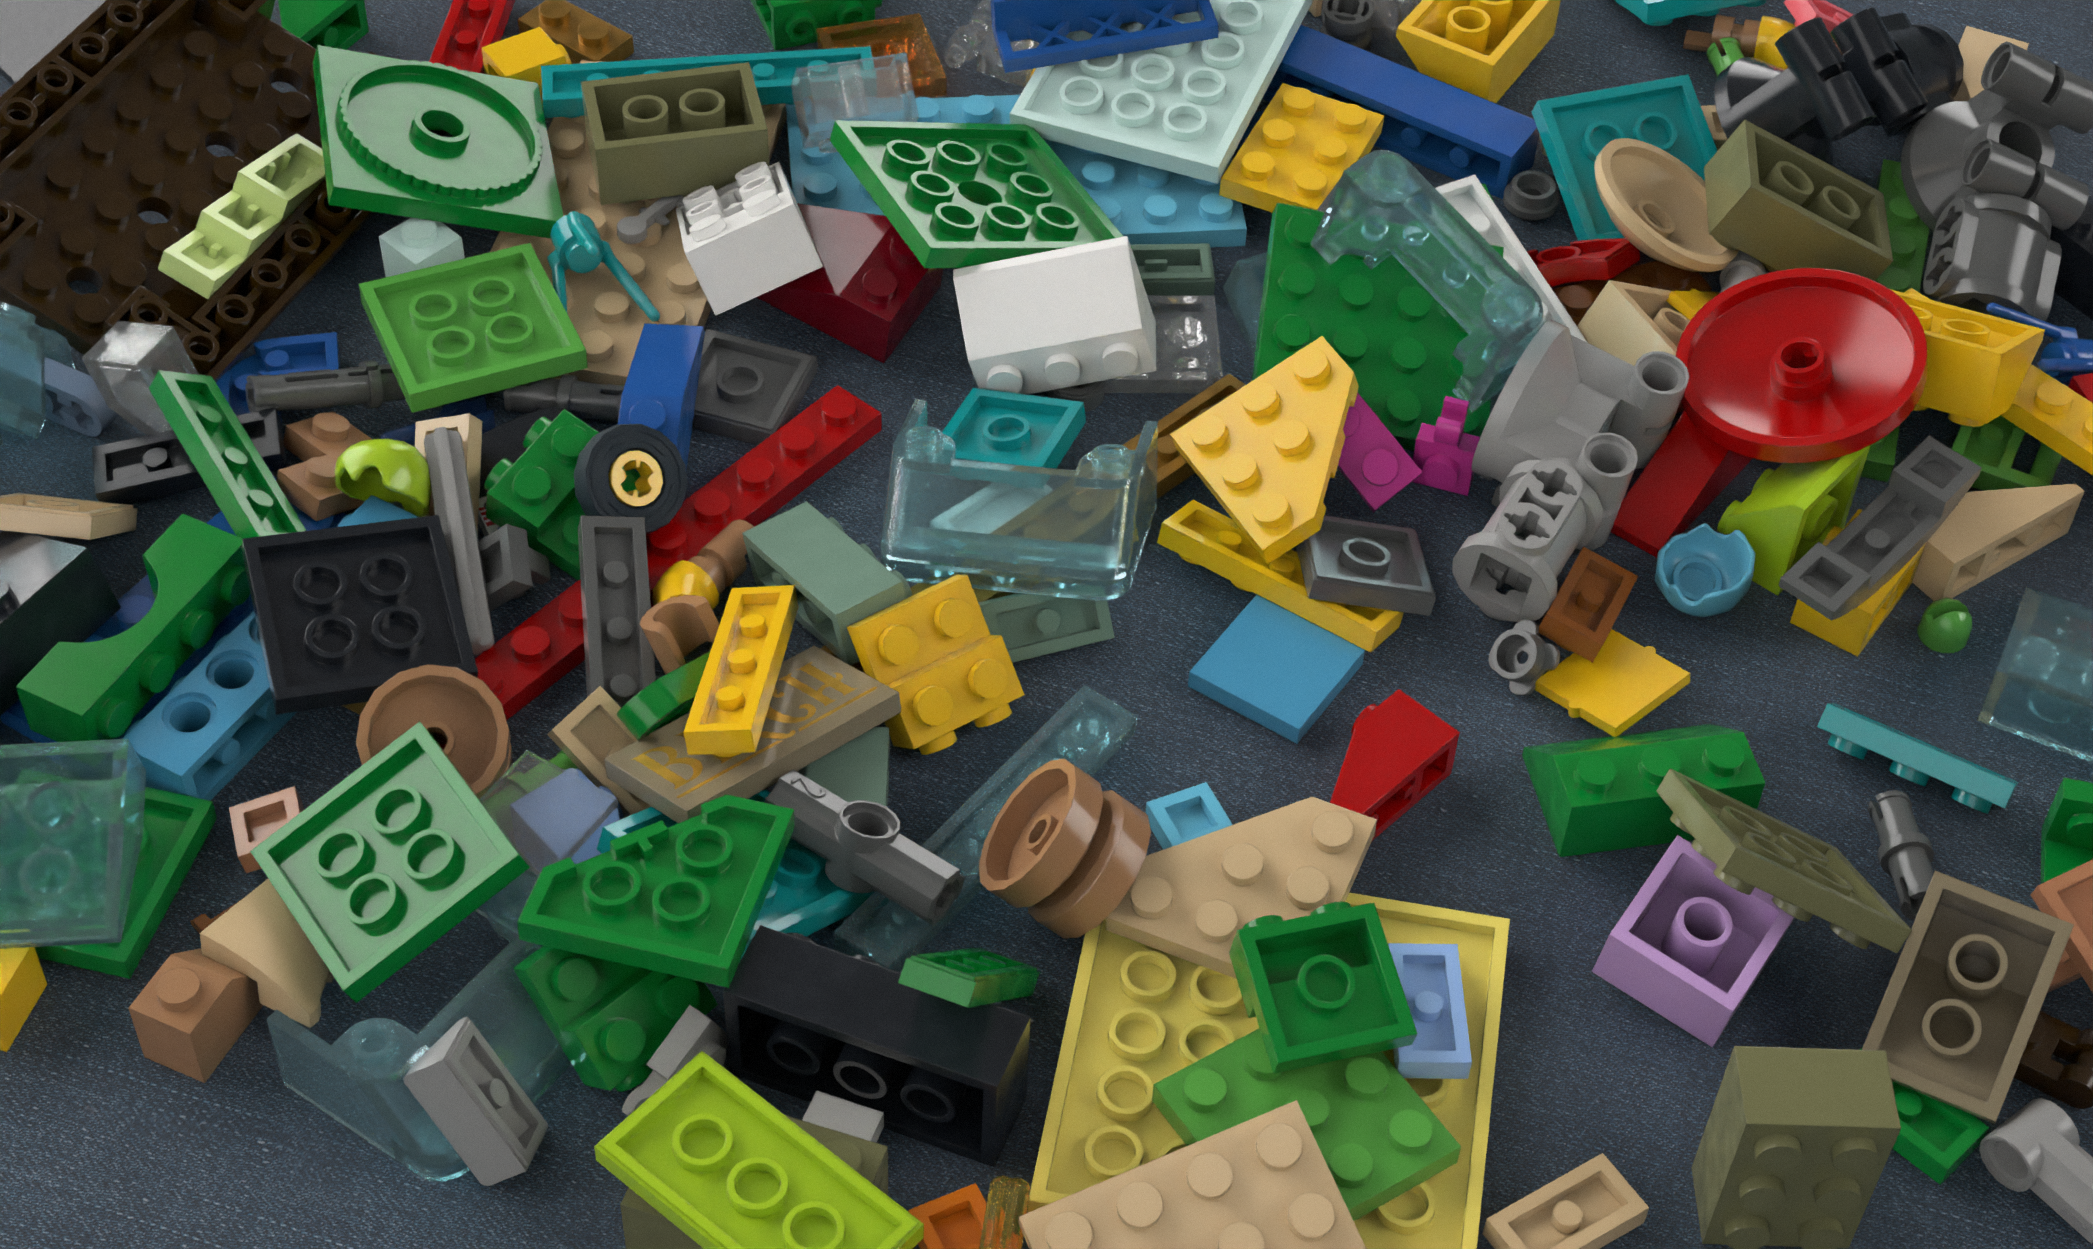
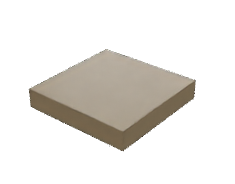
[0,493,137,540]

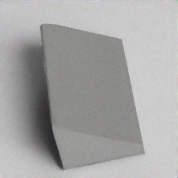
[403,1017,548,1186]

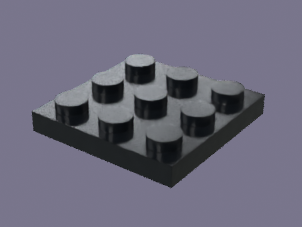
[242,515,478,715]

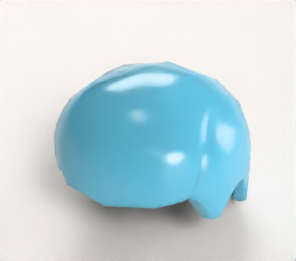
[1655,523,1755,617]

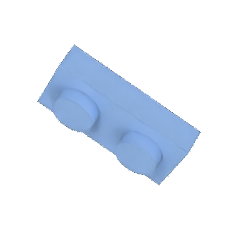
[1388,943,1472,1079]

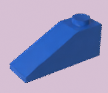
[617,323,705,473]

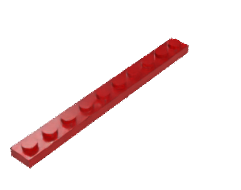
[438,385,882,749]

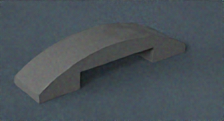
[1779,436,1982,621]

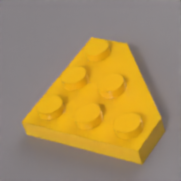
[1170,336,1359,564]

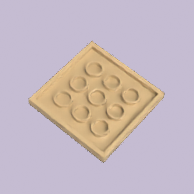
[1019,1100,1366,1249]

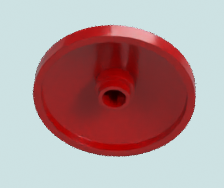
[1676,268,1928,463]

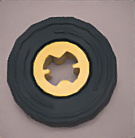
[574,424,687,535]

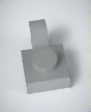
[622,1005,727,1116]

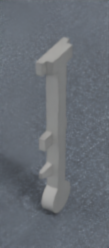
[617,195,686,244]

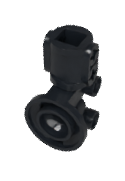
[1714,8,1964,166]

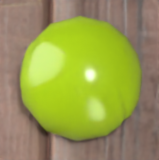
[335,439,431,517]

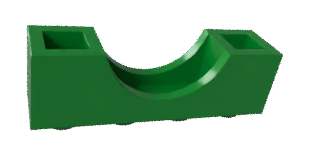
[16,513,251,759]

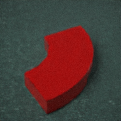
[1527,238,1640,287]

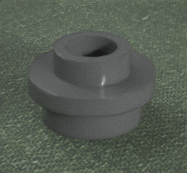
[1503,170,1559,221]

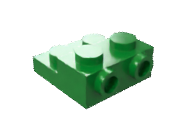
[484,409,641,580]
[1229,901,1418,1074]
[513,946,718,1092]

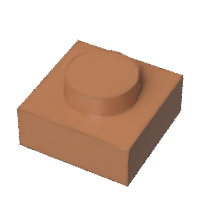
[229,786,304,874]

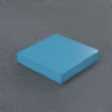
[1188,595,1365,744]

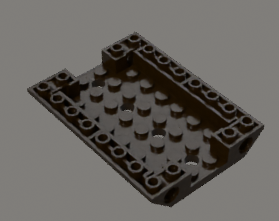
[0,0,449,396]

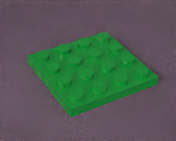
[1252,203,1504,451]

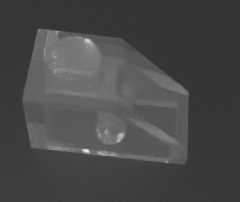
[81,321,198,435]

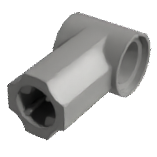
[1980,1098,2093,1244]

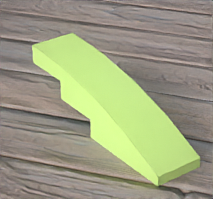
[158,133,326,300]

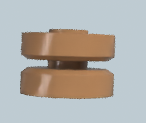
[356,664,513,805]
[979,758,1151,938]

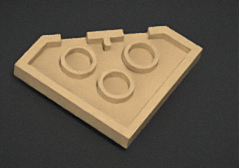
[1106,797,1377,979]

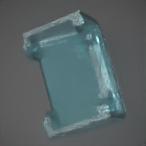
[1311,150,1546,413]

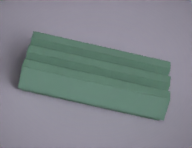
[1131,243,1215,298]

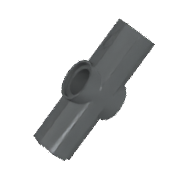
[764,769,965,925]

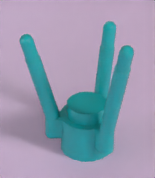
[547,211,660,322]

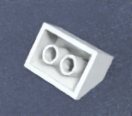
[953,236,1156,395]

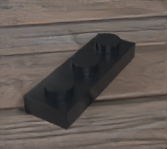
[92,407,287,504]

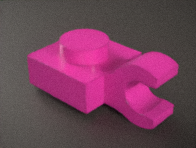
[1413,396,1480,496]

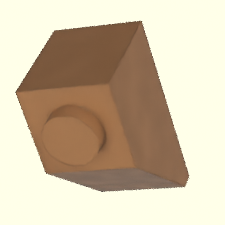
[128,948,263,1083]

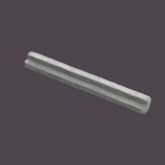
[424,427,494,656]

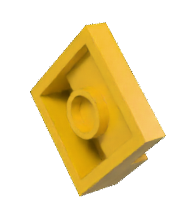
[846,575,1025,755]

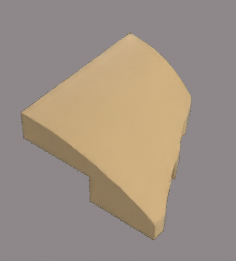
[200,879,334,1028]

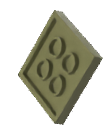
[1656,769,1912,953]

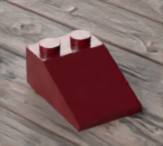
[756,203,944,363]

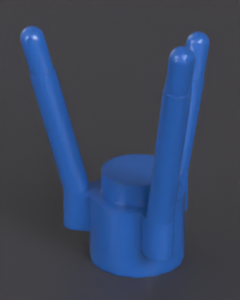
[1986,302,2093,386]

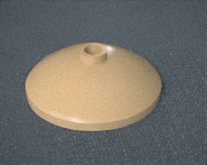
[1594,138,1739,272]

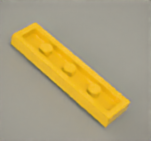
[1157,500,1404,653]
[683,585,799,757]

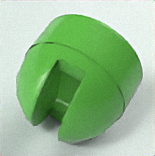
[1917,597,1972,653]

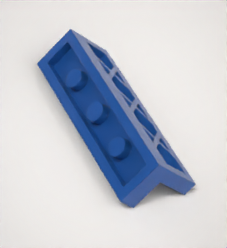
[990,0,1219,73]

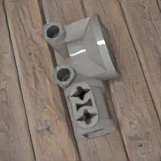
[1452,319,1689,622]

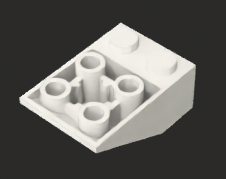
[676,162,823,316]

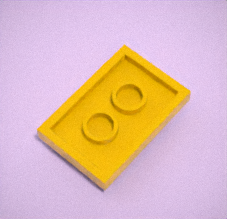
[1219,83,1384,213]

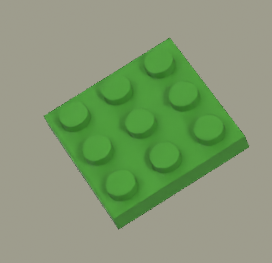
[359,243,588,413]
[1152,1028,1461,1221]

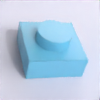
[1145,782,1233,850]

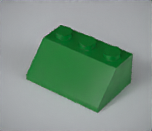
[1522,724,1765,857]

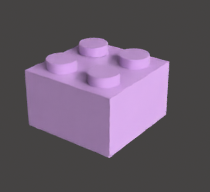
[1592,835,1795,1048]

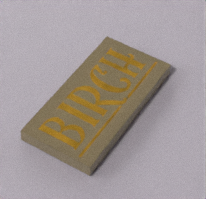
[604,646,901,823]

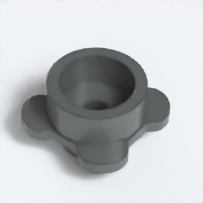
[1488,620,1560,696]

